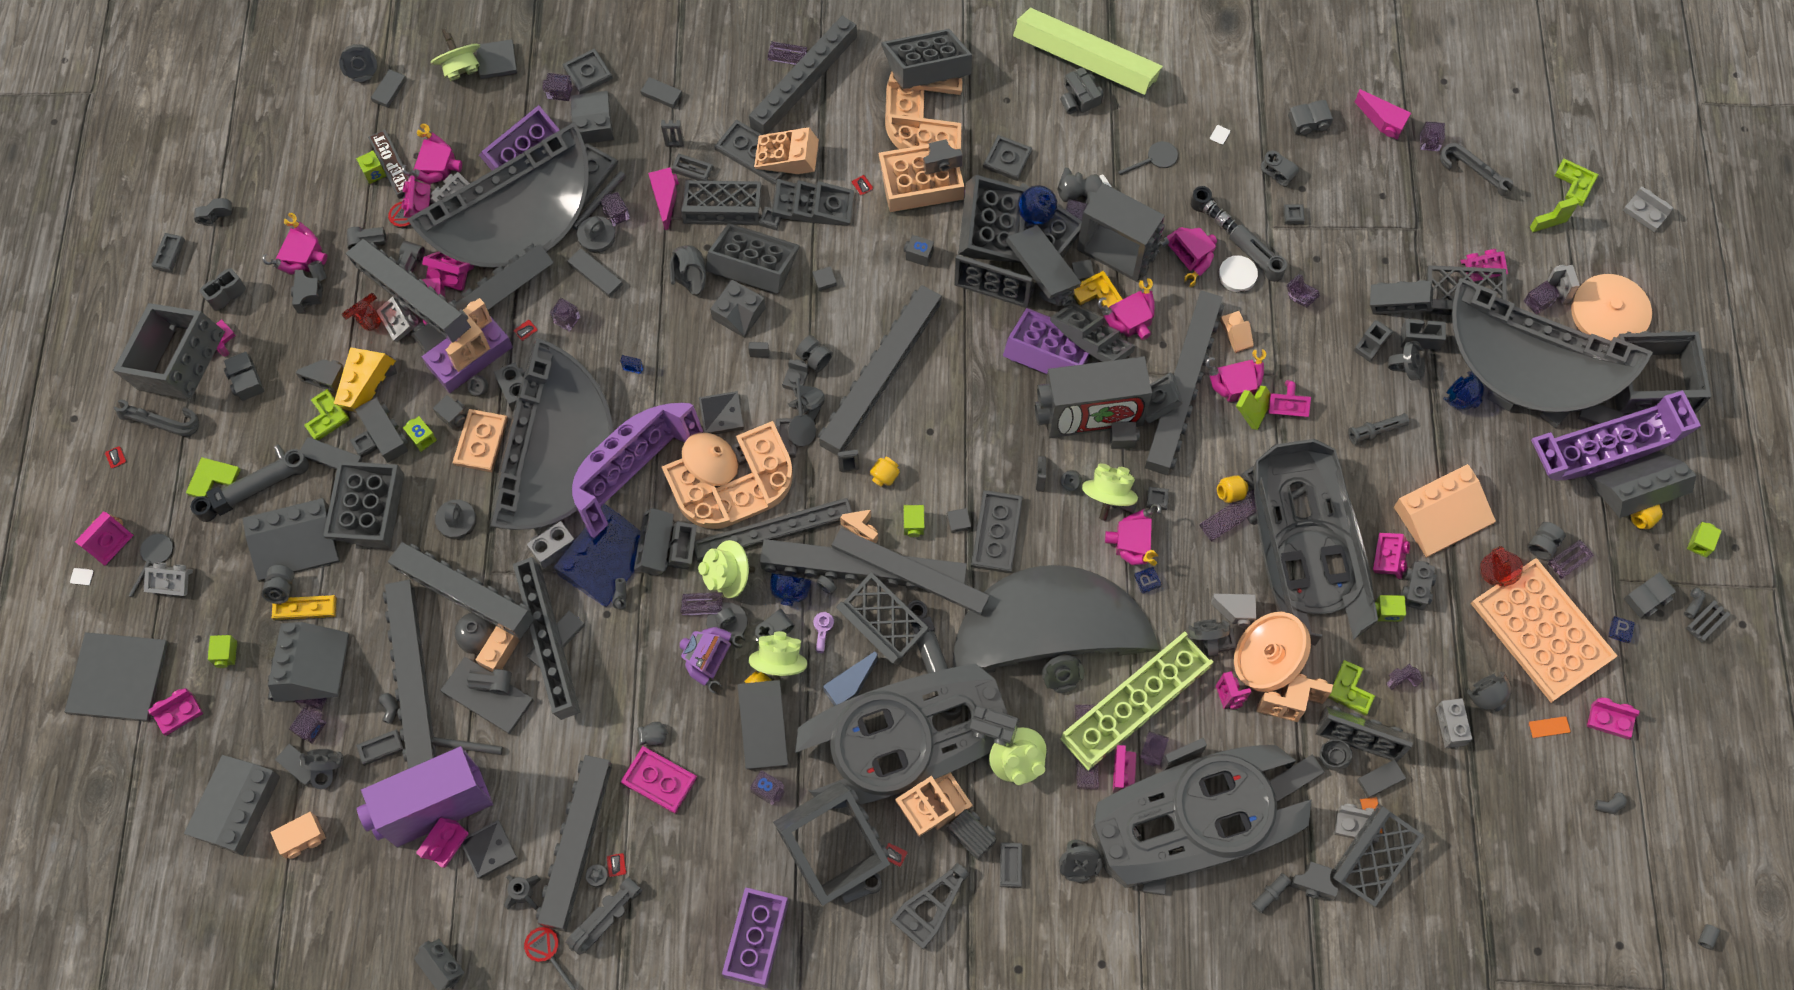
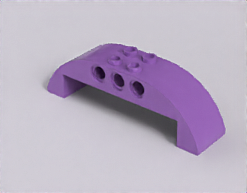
[1531,390,1701,480]
[572,403,703,538]

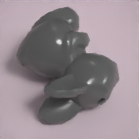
[1057,167,1103,208]

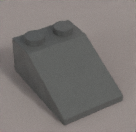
[571,91,614,144]

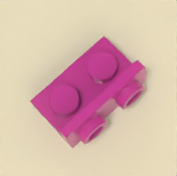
[401,176,431,218]
[1461,249,1508,282]
[1373,533,1410,579]
[1215,671,1251,710]
[148,688,204,736]
[1587,698,1640,740]
[1113,745,1136,793]
[416,817,468,868]

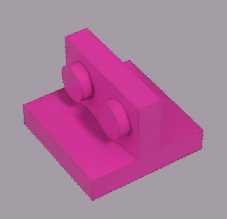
[422,251,474,291]
[75,511,134,566]

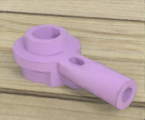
[813,612,834,653]

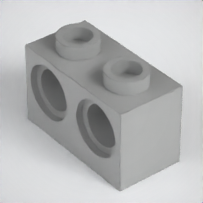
[527,521,577,569]
[1436,698,1472,748]

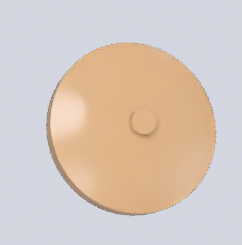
[1571,274,1652,341]
[1234,612,1311,692]

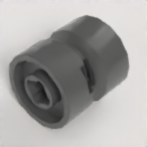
[795,335,833,372]
[1527,522,1566,561]
[261,565,295,604]

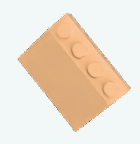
[879,140,964,212]
[1394,464,1496,558]

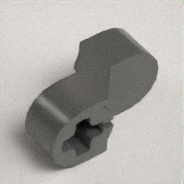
[194,198,232,225]

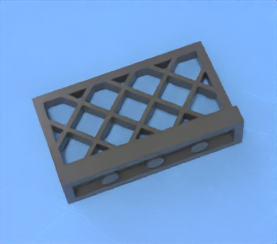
[682,180,761,225]
[1425,265,1507,315]
[836,572,930,666]
[1330,804,1425,907]

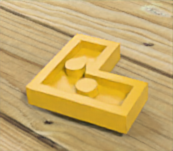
[1074,271,1123,308]

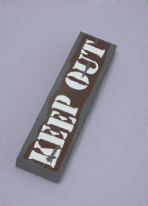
[368,130,409,198]

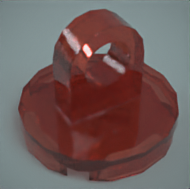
[342,293,381,331]
[1480,546,1523,587]

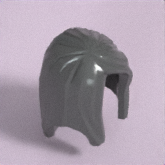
[670,245,706,295]

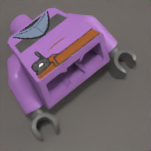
[680,627,745,694]

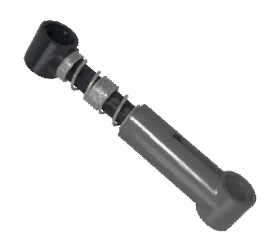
[1190,186,1287,282]

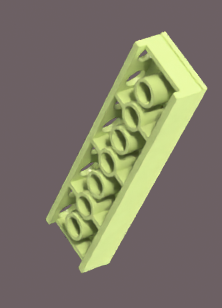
[1013,8,1163,95]
[1060,632,1213,771]

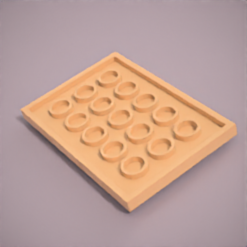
[1471,558,1617,703]

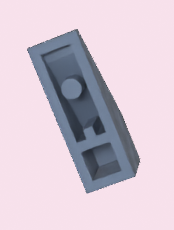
[823,652,878,706]

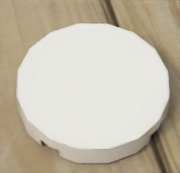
[1219,256,1258,292]

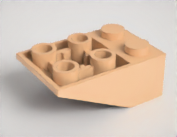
[754,127,819,174]

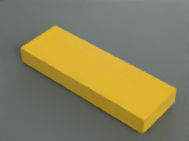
[272,595,336,620]

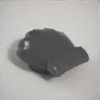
[637,722,668,745]

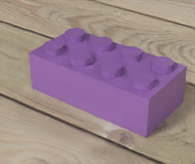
[421,316,513,393]
[722,887,789,988]

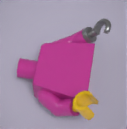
[402,123,463,184]
[262,213,327,275]
[1157,227,1217,287]
[1098,278,1155,340]
[1206,349,1266,402]
[1105,504,1161,566]

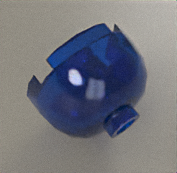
[1018,185,1058,225]
[1443,371,1484,411]
[770,573,812,606]

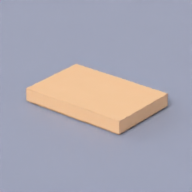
[453,409,508,472]

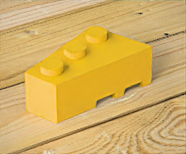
[334,347,396,412]

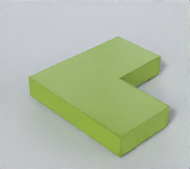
[1554,158,1599,206]
[1530,197,1579,232]
[1236,386,1270,430]
[304,389,350,441]
[186,457,241,498]
[1328,660,1375,716]

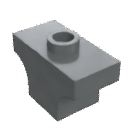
[923,139,962,175]
[291,270,323,313]
[1354,320,1394,362]
[1290,862,1338,901]

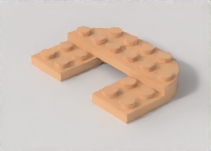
[885,72,962,149]
[662,421,793,529]

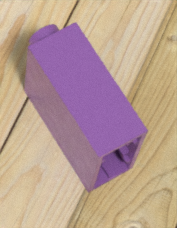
[357,746,493,847]

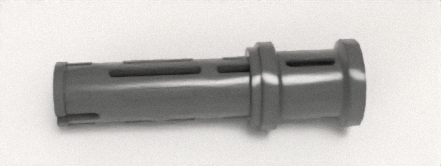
[1348,413,1409,445]

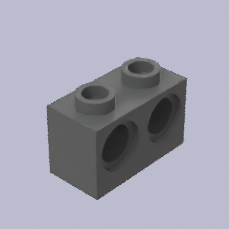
[493,362,525,412]

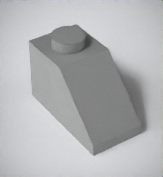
[1211,594,1256,627]

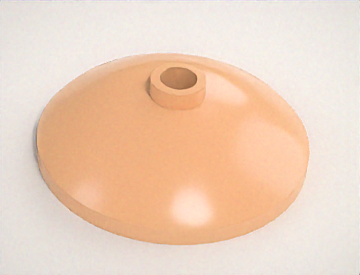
[682,432,738,486]

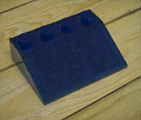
[554,504,641,607]

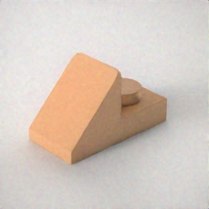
[1220,311,1254,353]
[840,510,878,543]

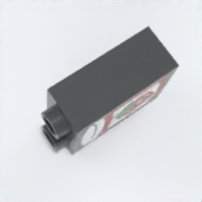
[1034,356,1152,438]

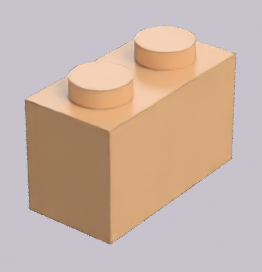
[476,626,520,672]
[270,812,326,859]

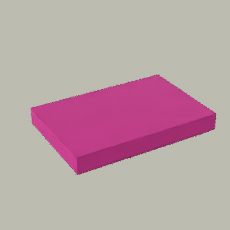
[620,746,697,814]

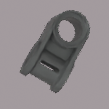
[1261,150,1299,186]
[755,609,795,645]

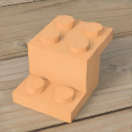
[445,298,492,372]
[1256,674,1333,722]
[895,772,973,837]

